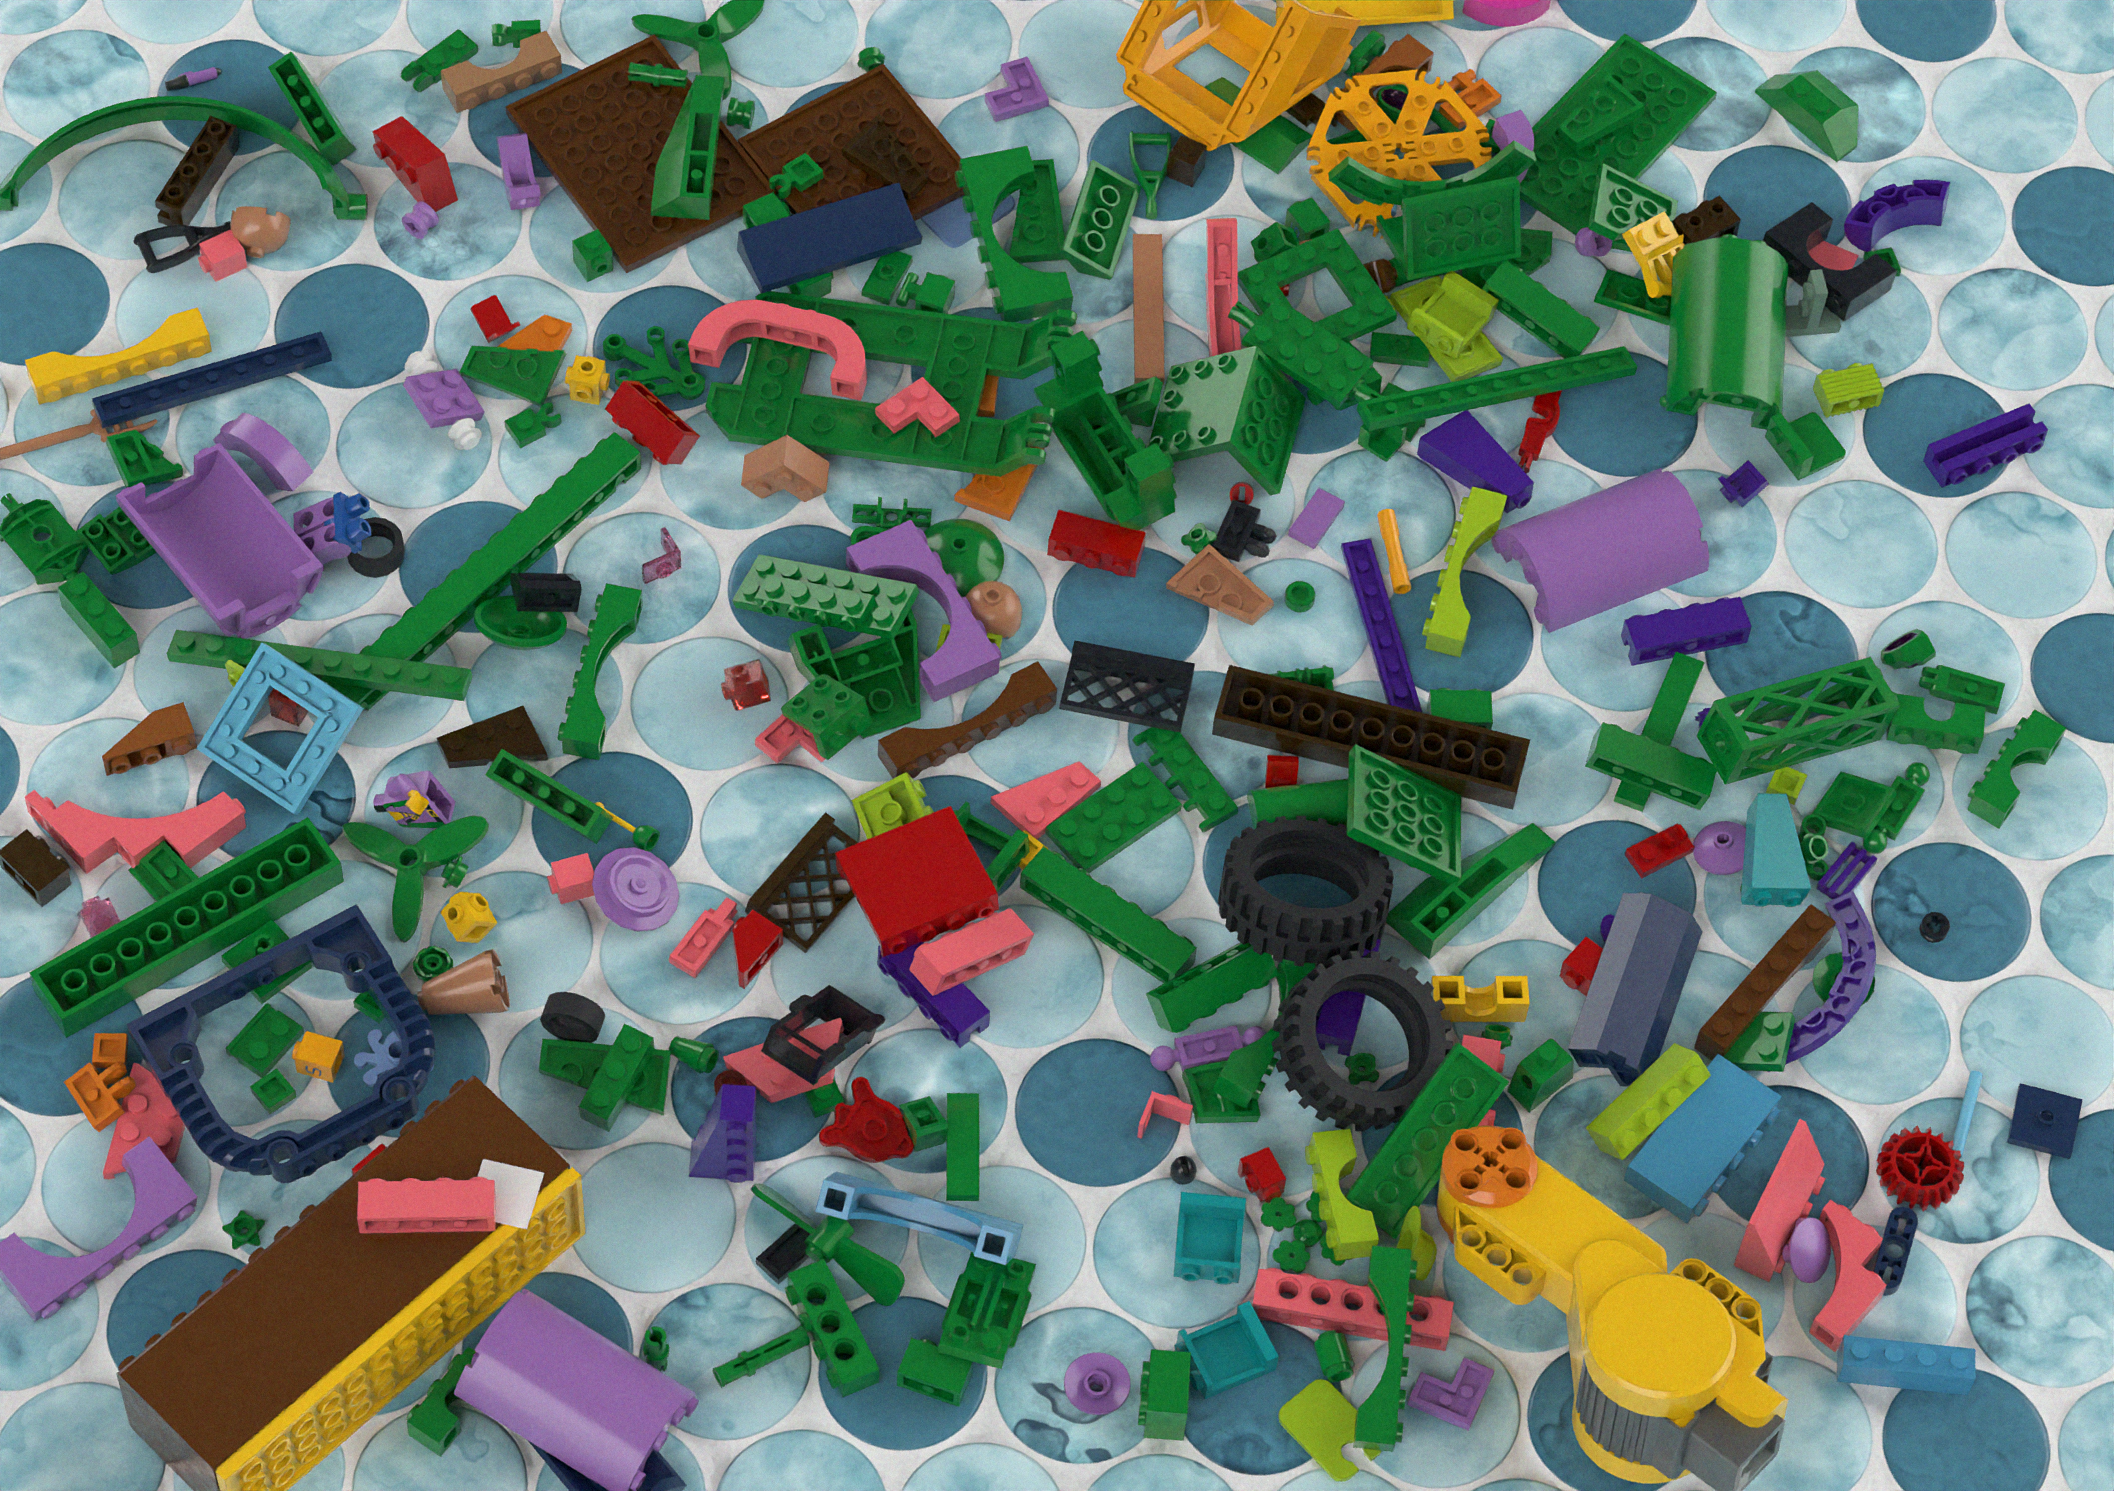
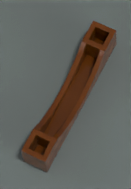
[878,661,1057,779]
[1694,904,1836,1061]

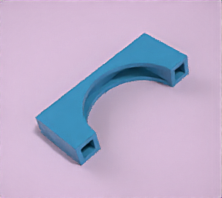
[815,1172,1024,1265]

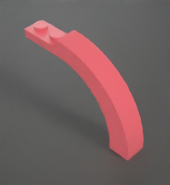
[1205,218,1241,357]

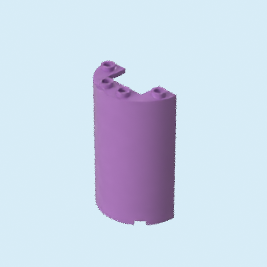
[116,443,323,638]
[1491,468,1709,633]
[454,1288,699,1491]

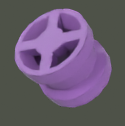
[401,201,439,239]
[1575,227,1612,257]

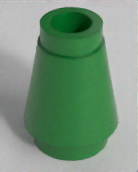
[669,1036,719,1074]

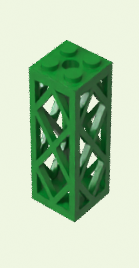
[1696,657,1900,785]

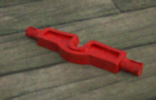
[1518,390,1563,473]

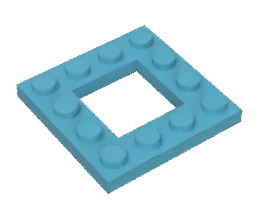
[196,643,364,815]

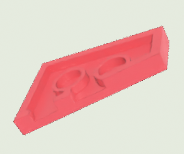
[990,761,1101,840]

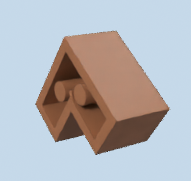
[741,435,830,502]

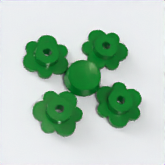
[1260,1191,1352,1273]

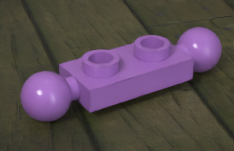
[1150,1025,1267,1072]

